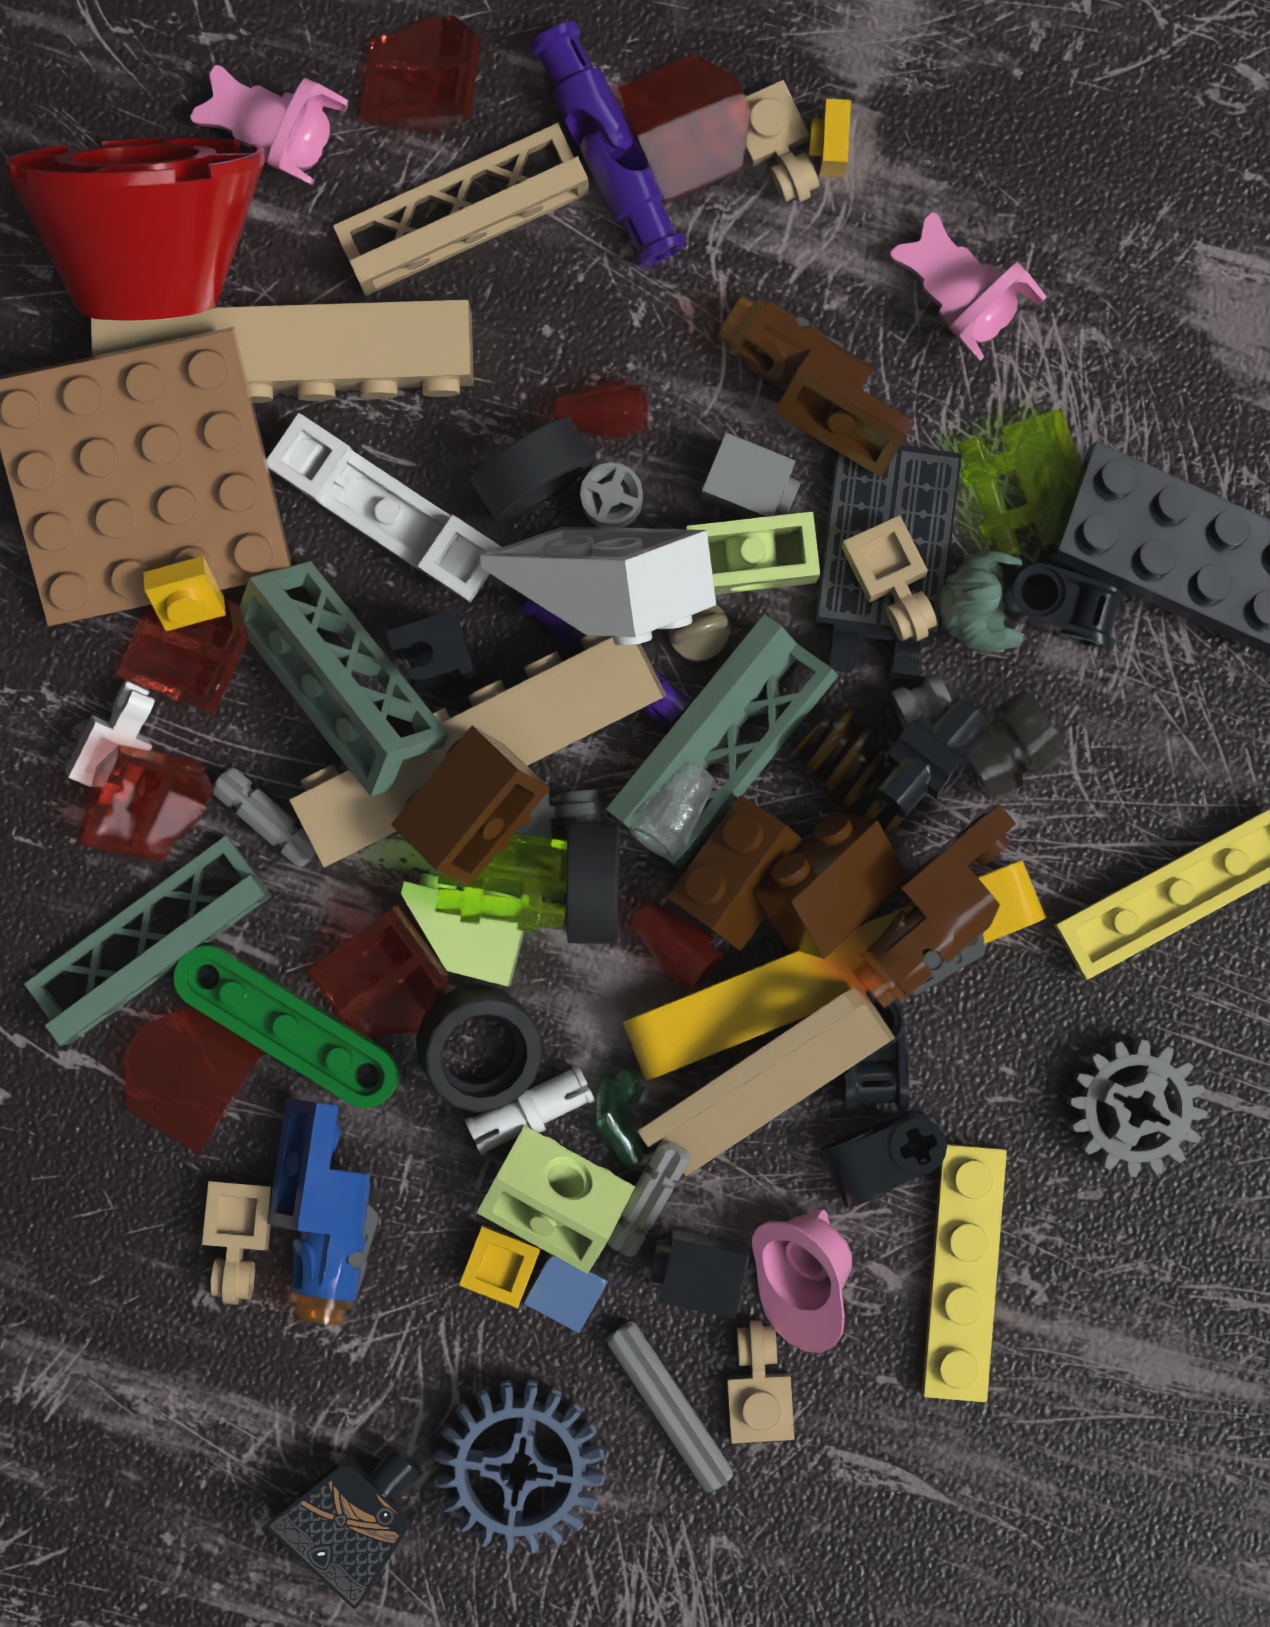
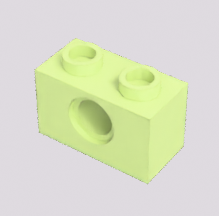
[686,512,820,595]
[477,1126,635,1274]

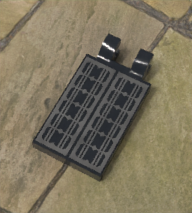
[814,445,962,682]

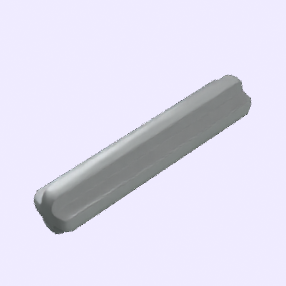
[607,1322,733,1493]

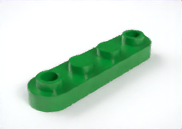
[174,945,400,1108]

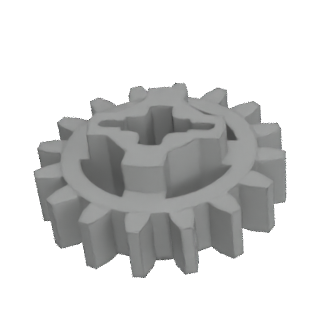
[1067,1039,1208,1177]

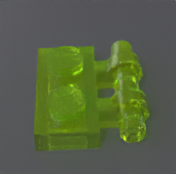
[959,408,1081,557]
[435,834,567,933]

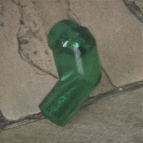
[594,1070,647,1168]

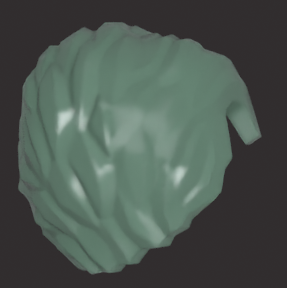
[937,551,1024,654]

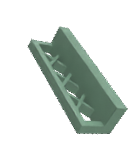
[235,561,449,797]
[606,614,838,870]
[24,835,272,1046]

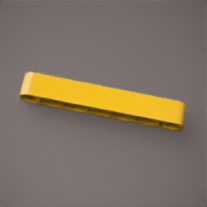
[622,860,1046,1081]

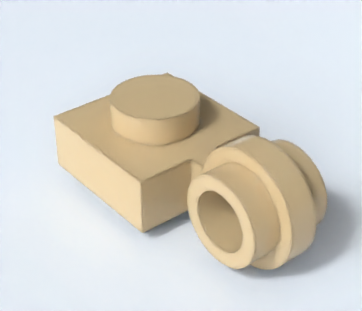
[727,80,819,203]
[842,515,937,642]
[202,1181,273,1305]
[727,1320,795,1444]

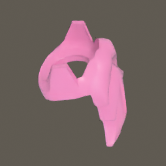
[191,65,348,185]
[890,213,1046,361]

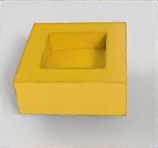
[809,99,851,178]
[143,556,226,631]
[459,1224,541,1308]

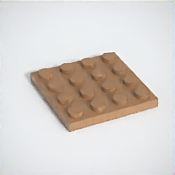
[0,327,292,626]

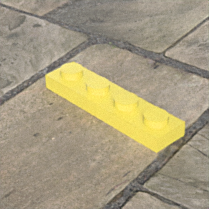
[1054,808,1270,980]
[922,1144,1007,1402]

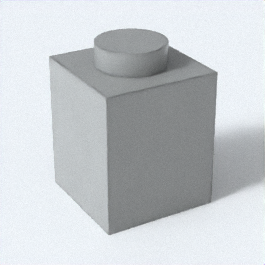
[701,433,801,519]

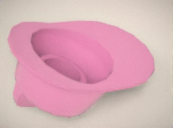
[752,1208,852,1353]

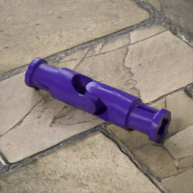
[528,21,688,269]

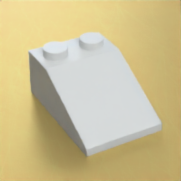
[479,526,716,645]

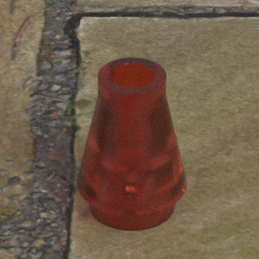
[555,378,648,441]
[630,900,724,991]

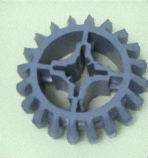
[434,1380,605,1554]

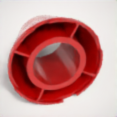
[5,137,265,321]

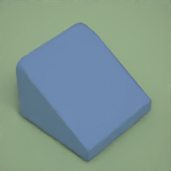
[524,1254,609,1333]

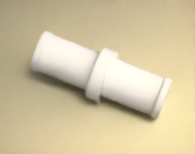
[464,1064,595,1156]

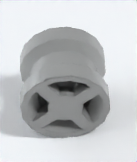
[580,462,643,528]
[890,673,952,731]

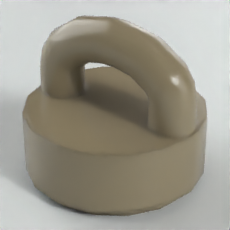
[667,605,730,663]

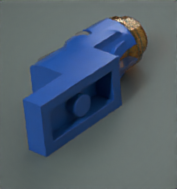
[267,1098,379,1325]

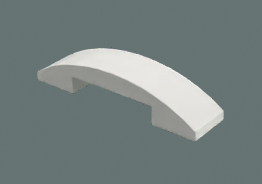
[267,413,502,603]

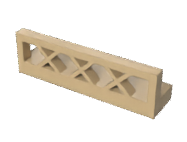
[333,123,589,296]
[638,985,895,1176]

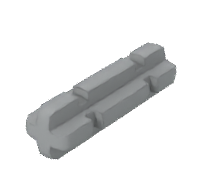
[211,767,317,867]
[607,1140,690,1257]

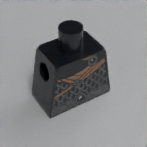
[266,1445,422,1610]

